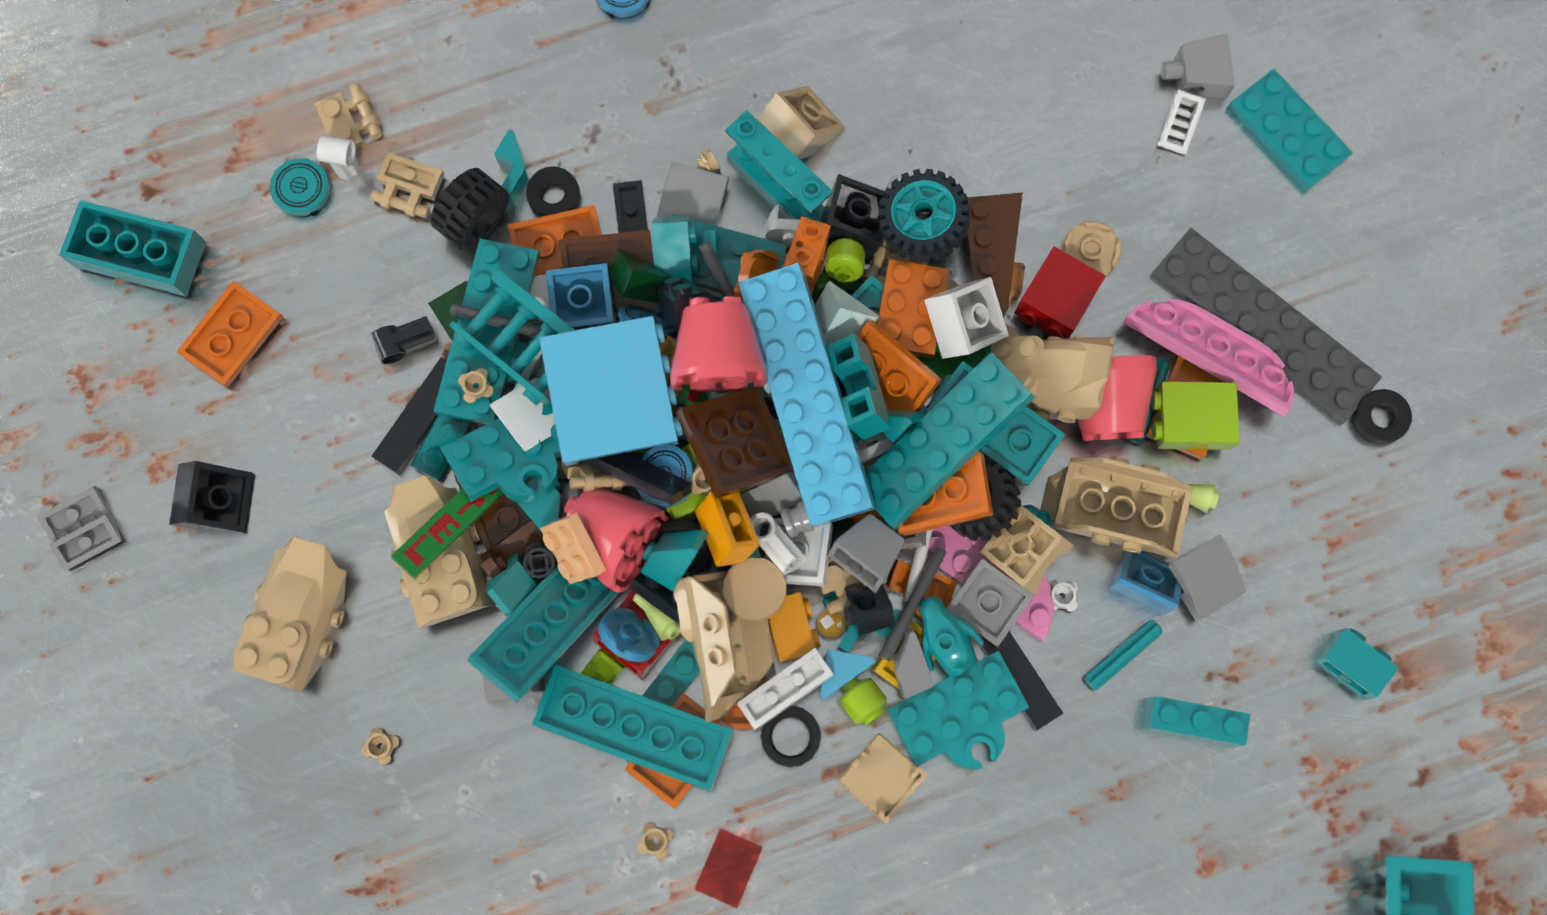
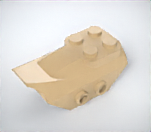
[991,335,1115,423]
[1041,456,1193,559]
[384,475,491,629]
[231,536,347,692]
[674,571,775,723]

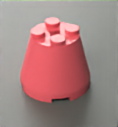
[670,296,767,393]
[1077,355,1157,441]
[564,488,669,593]

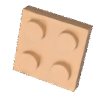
[540,513,607,584]

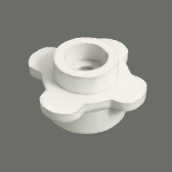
[1049,580,1078,612]

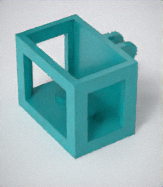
[1386,856,1474,915]

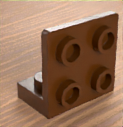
[480,520,558,609]

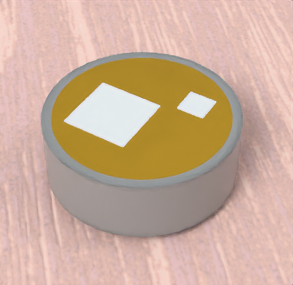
[815,609,847,640]

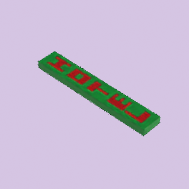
[391,488,504,580]

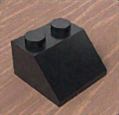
[820,174,884,260]
[656,276,722,333]
[169,461,253,533]

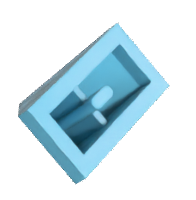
[819,650,875,701]

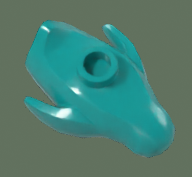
[919,596,984,677]

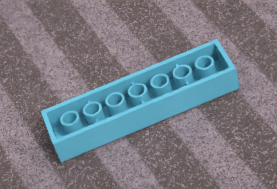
[738,263,876,527]

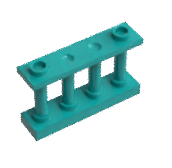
[725,110,833,222]
[449,268,576,408]

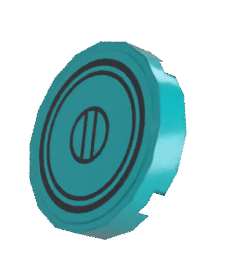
[270,158,331,217]

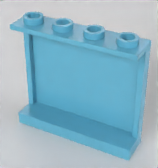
[539,316,683,466]

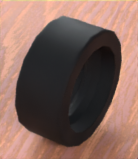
[761,706,821,767]

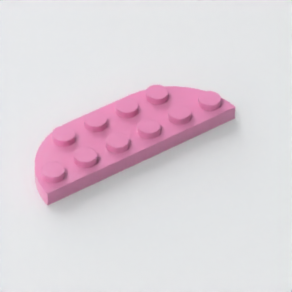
[1123,299,1294,417]
[909,526,1054,642]

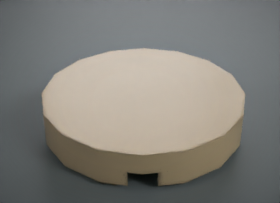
[1061,221,1121,276]
[723,558,786,622]

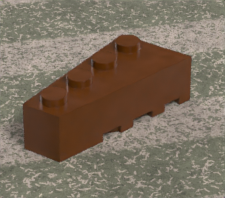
[963,192,1023,318]

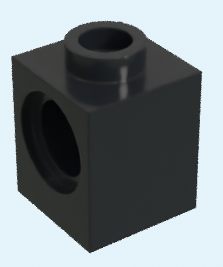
[843,584,895,636]

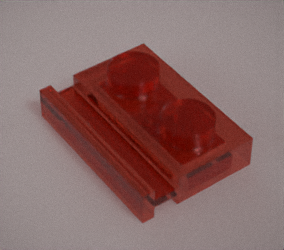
[694,828,763,908]

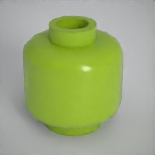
[825,238,865,283]
[840,677,887,726]

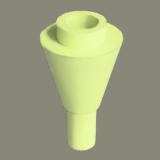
[1187,484,1220,514]
[633,593,680,641]

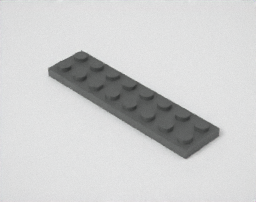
[1152,227,1382,424]

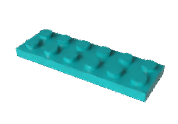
[433,238,540,425]
[865,352,1035,530]
[468,566,619,703]
[532,664,734,792]

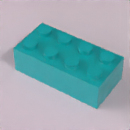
[59,200,206,297]

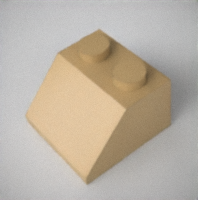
[758,86,845,159]

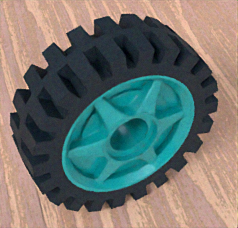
[879,169,970,263]

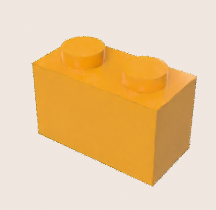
[695,492,760,567]
[768,592,821,665]

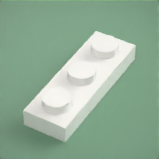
[737,648,834,730]

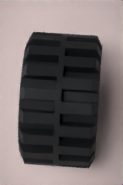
[430,167,509,250]
[949,457,1021,541]

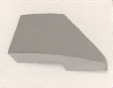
[891,628,933,699]

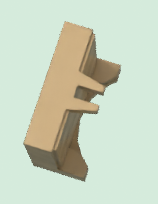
[980,505,1074,595]
[837,732,928,824]

